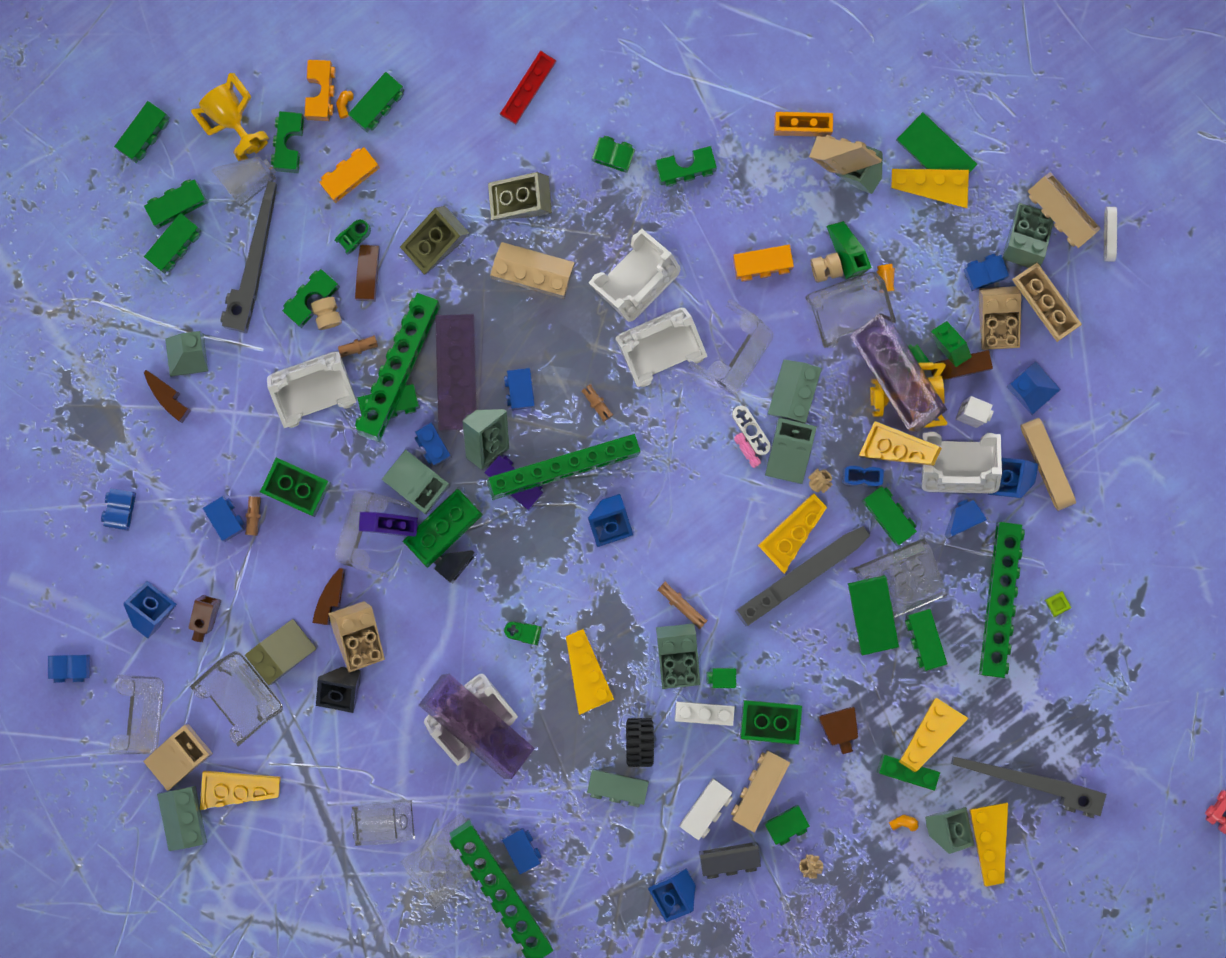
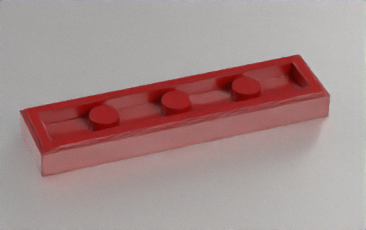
[500,51,556,125]

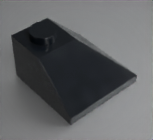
[434,550,477,584]
[316,667,361,713]

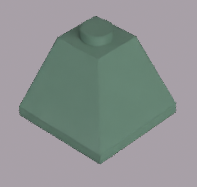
[835,146,883,194]
[165,331,208,377]
[925,807,974,854]

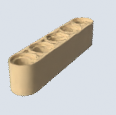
[1020,418,1076,511]

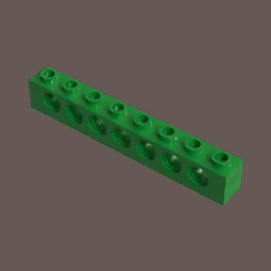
[355,293,440,443]
[487,434,641,500]
[979,522,1025,678]
[449,820,554,958]

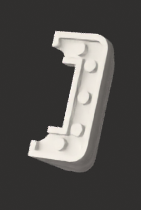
[589,229,681,322]
[616,308,708,387]
[267,351,357,428]
[922,432,1002,493]
[424,674,518,766]

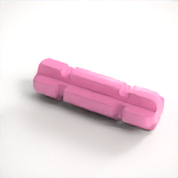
[734,433,761,468]

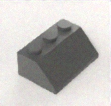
[699,842,761,879]

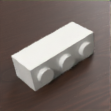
[955,396,994,428]
[674,701,735,726]
[679,778,733,840]

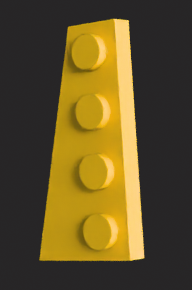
[891,169,969,208]
[859,421,942,466]
[757,493,827,574]
[566,629,614,715]
[899,698,969,772]
[200,771,281,810]
[969,802,1008,887]

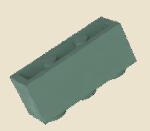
[587,769,649,807]

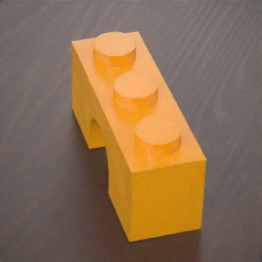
[305,60,336,121]

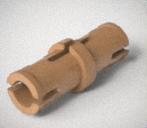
[338,335,378,358]
[581,384,613,422]
[245,496,261,536]

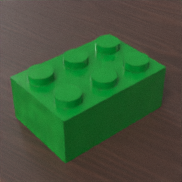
[260,457,331,517]
[740,700,802,745]

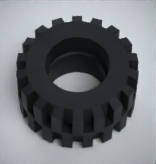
[626,718,654,767]

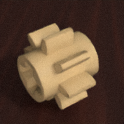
[808,469,833,493]
[799,854,823,879]

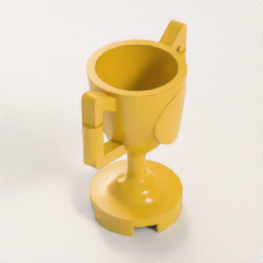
[191,73,270,161]
[870,362,947,428]

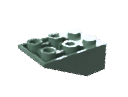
[1002,203,1054,268]
[765,418,817,484]
[382,449,450,515]
[656,624,700,689]

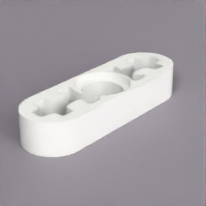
[1104,207,1117,262]
[732,406,771,456]

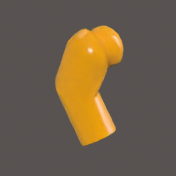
[336,90,354,119]
[889,815,919,831]

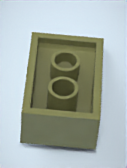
[488,172,552,221]
[400,206,470,275]
[245,619,317,685]

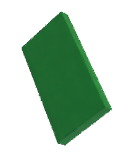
[896,112,977,173]
[402,488,483,568]
[847,575,899,656]

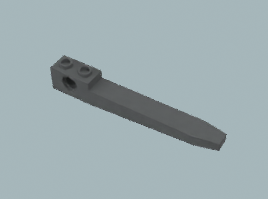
[220,181,277,333]
[735,526,870,627]
[951,756,1107,818]

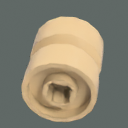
[810,252,843,283]
[311,297,342,330]

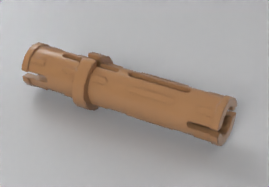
[657,581,708,629]

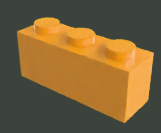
[774,112,833,137]
[319,147,380,203]
[732,244,794,282]

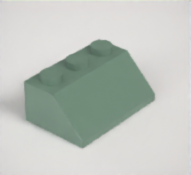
[768,360,822,424]
[463,409,509,470]
[157,786,207,851]

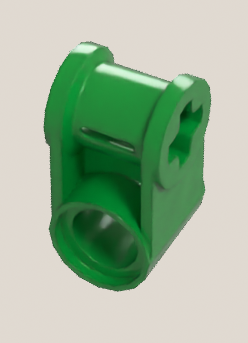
[334,219,371,255]
[504,622,542,645]

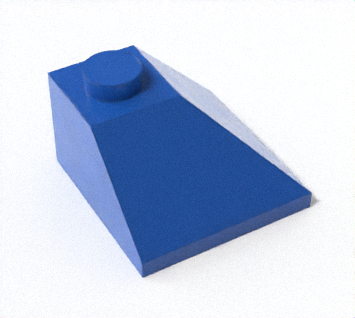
[1006,361,1061,415]
[988,457,1039,498]
[588,494,633,547]
[945,499,987,538]
[123,581,177,638]
[648,868,696,922]

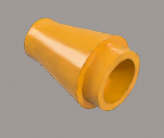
[876,264,895,292]

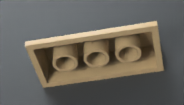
[1028,172,1101,248]
[490,242,575,299]
[1012,263,1082,342]
[731,750,790,833]

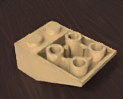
[809,135,882,175]
[979,286,1021,350]
[328,601,385,672]
[143,724,213,791]

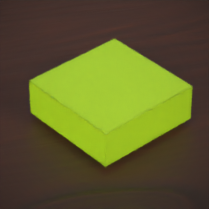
[1044,591,1071,617]

